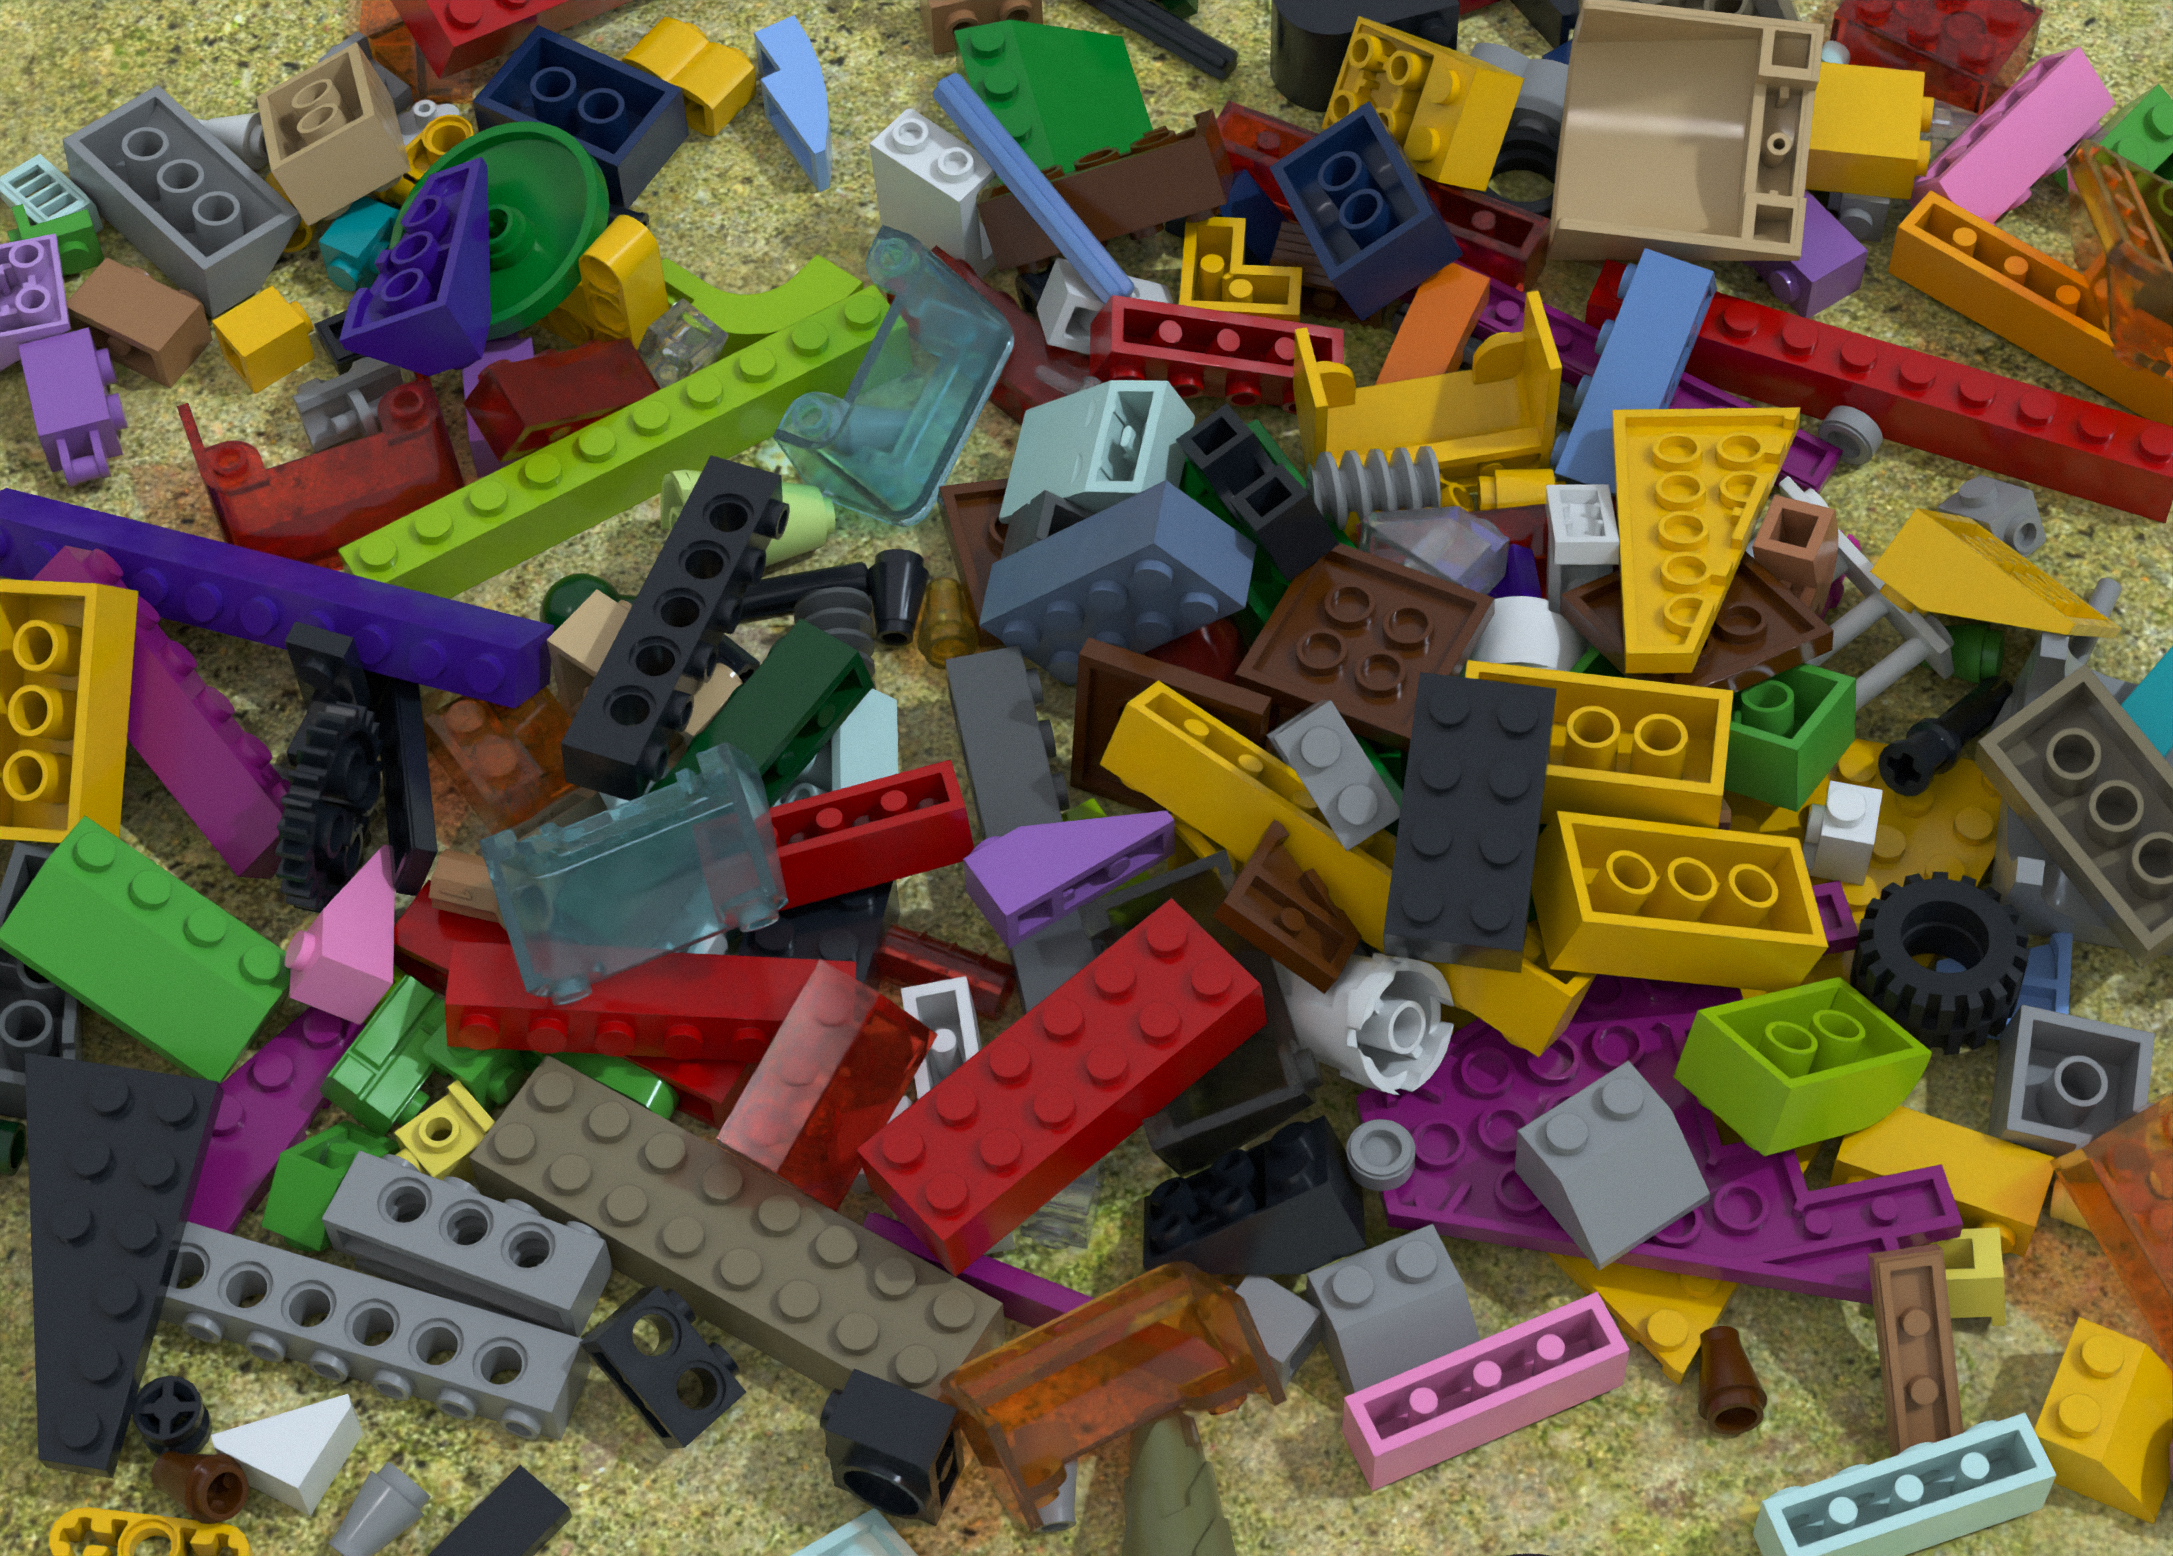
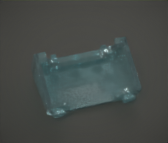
[773,225,1015,527]
[479,742,788,1005]

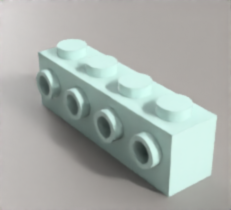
[1753,1413,2056,1556]

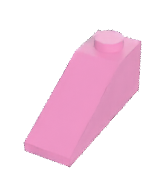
[285,844,395,1025]

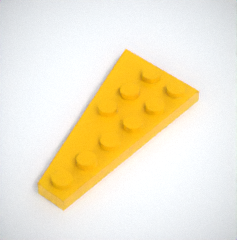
[1612,407,1800,674]

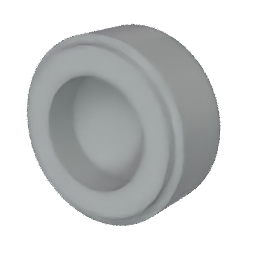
[1818,406,1883,465]
[1346,1119,1415,1191]

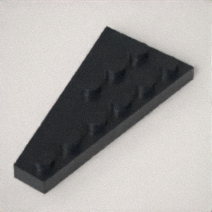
[25,1052,224,1479]

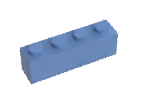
[1550,248,1717,507]

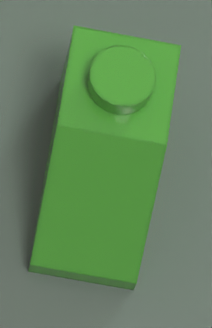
[261,1120,400,1252]

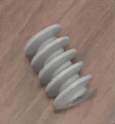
[1306,446,1441,530]

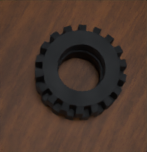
[1850,872,2030,1055]

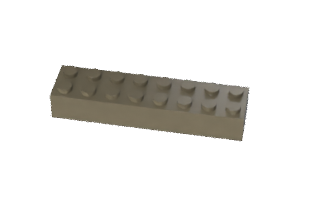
[469,1054,1006,1409]

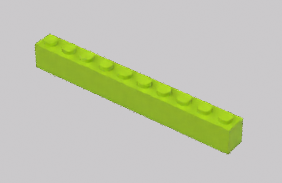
[338,284,908,599]

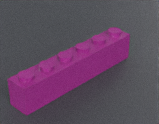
[31,545,291,879]

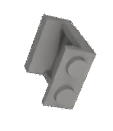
[1266,700,1401,851]

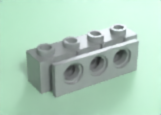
[322,1150,613,1338]

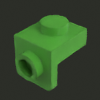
[7,204,104,276]
[422,1021,525,1115]

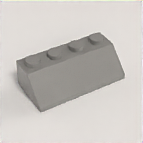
[62,85,301,318]

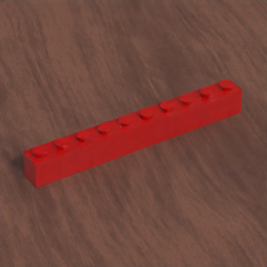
[1585,259,2173,523]

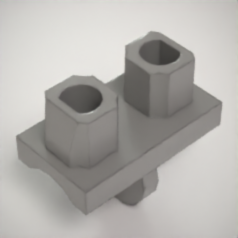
[292,357,415,452]

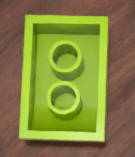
[1673,976,1932,1156]

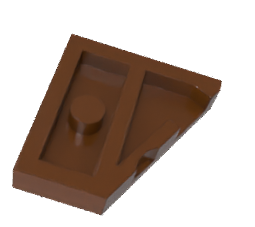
[1213,819,1362,994]

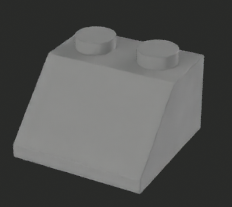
[1515,1061,1710,1271]
[1306,1224,1480,1395]

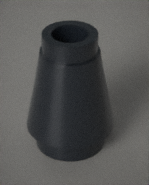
[868,549,930,646]

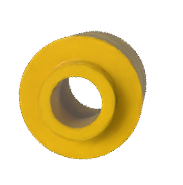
[1477,469,1566,531]

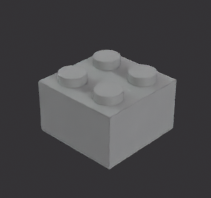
[1988,1005,2155,1178]

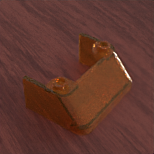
[2066,139,2173,382]
[940,1261,1287,1531]

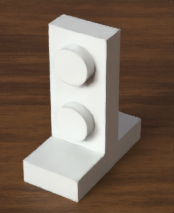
[1545,484,1620,651]

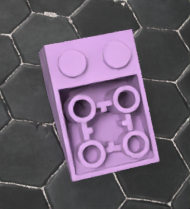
[0,233,71,371]

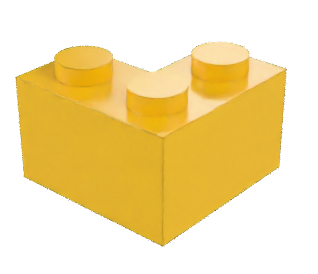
[1179,217,1302,323]

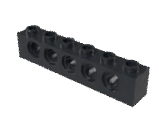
[561,455,790,804]

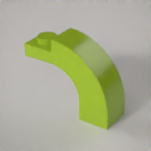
[661,254,864,364]

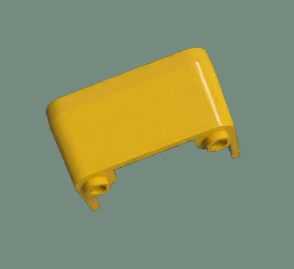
[1293,290,1562,515]

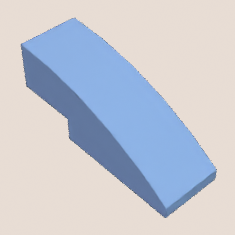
[754,15,833,192]

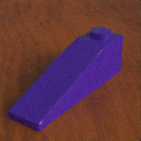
[339,157,491,376]

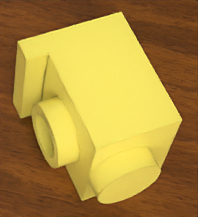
[394,1079,495,1183]
[1916,1227,2006,1326]

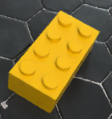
[0,579,138,844]
[1465,660,1733,829]
[1532,811,1829,992]

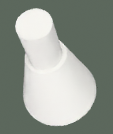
[195,112,269,169]

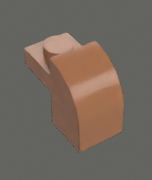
[1752,495,1838,616]

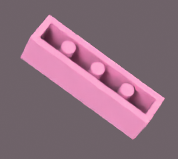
[1908,46,2116,227]
[1342,1292,1630,1491]

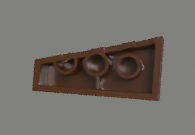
[977,108,1234,274]

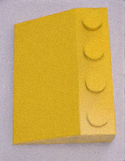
[1870,508,2122,638]

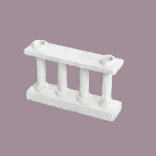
[1745,476,1954,712]

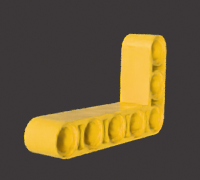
[535,215,671,371]

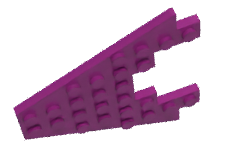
[1356,881,1963,1305]

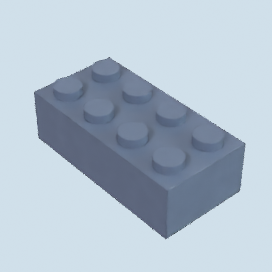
[979,480,1257,686]

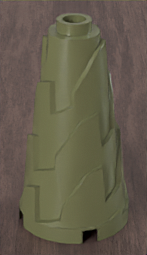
[1122,1404,1237,1556]

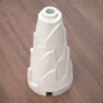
[1231,951,1454,1095]

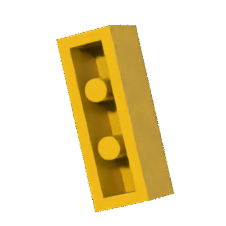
[1828,1105,2058,1257]

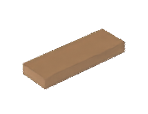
[1868,1244,1964,1457]

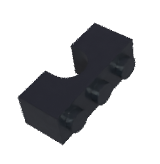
[1176,403,1339,582]

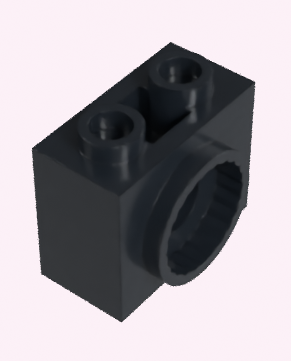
[820,1368,965,1526]

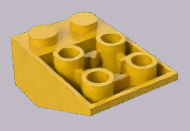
[1321,16,1525,192]

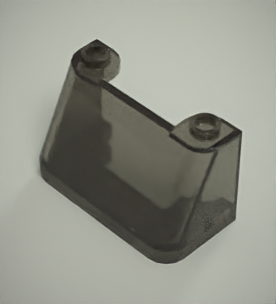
[1077,849,1324,1177]

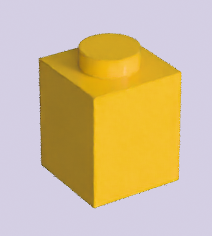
[212,285,315,394]

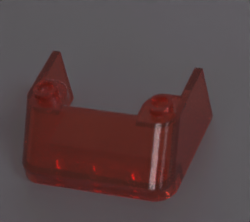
[176,370,465,571]

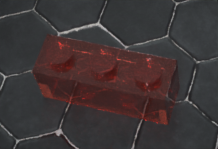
[463,337,661,462]

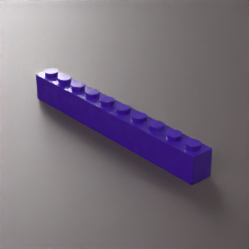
[0,488,554,709]

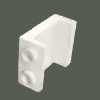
[869,109,997,290]

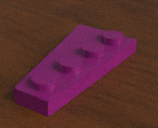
[187,1006,366,1235]

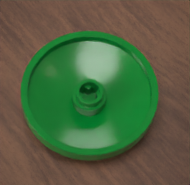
[389,121,609,340]

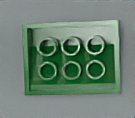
[954,19,1153,188]

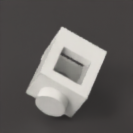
[1802,780,1883,886]

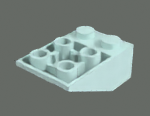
[999,380,1195,524]

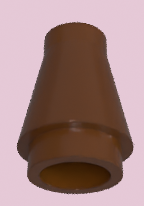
[1698,1326,1767,1435]
[151,1451,249,1524]

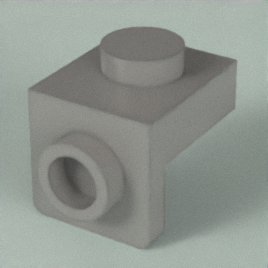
[1937,475,2046,558]

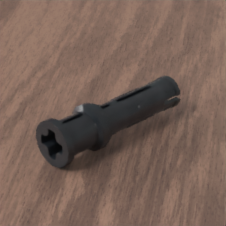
[1878,675,2013,796]

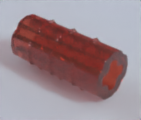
[877,923,1016,1022]

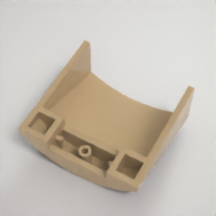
[1547,0,1825,261]

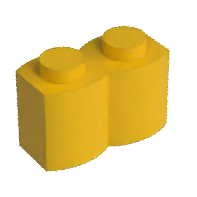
[622,17,757,136]

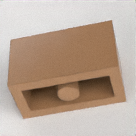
[67,257,213,389]

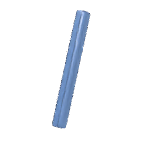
[933,73,1135,305]

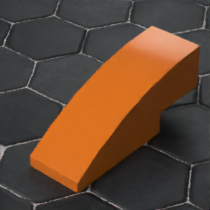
[1375,262,1491,385]

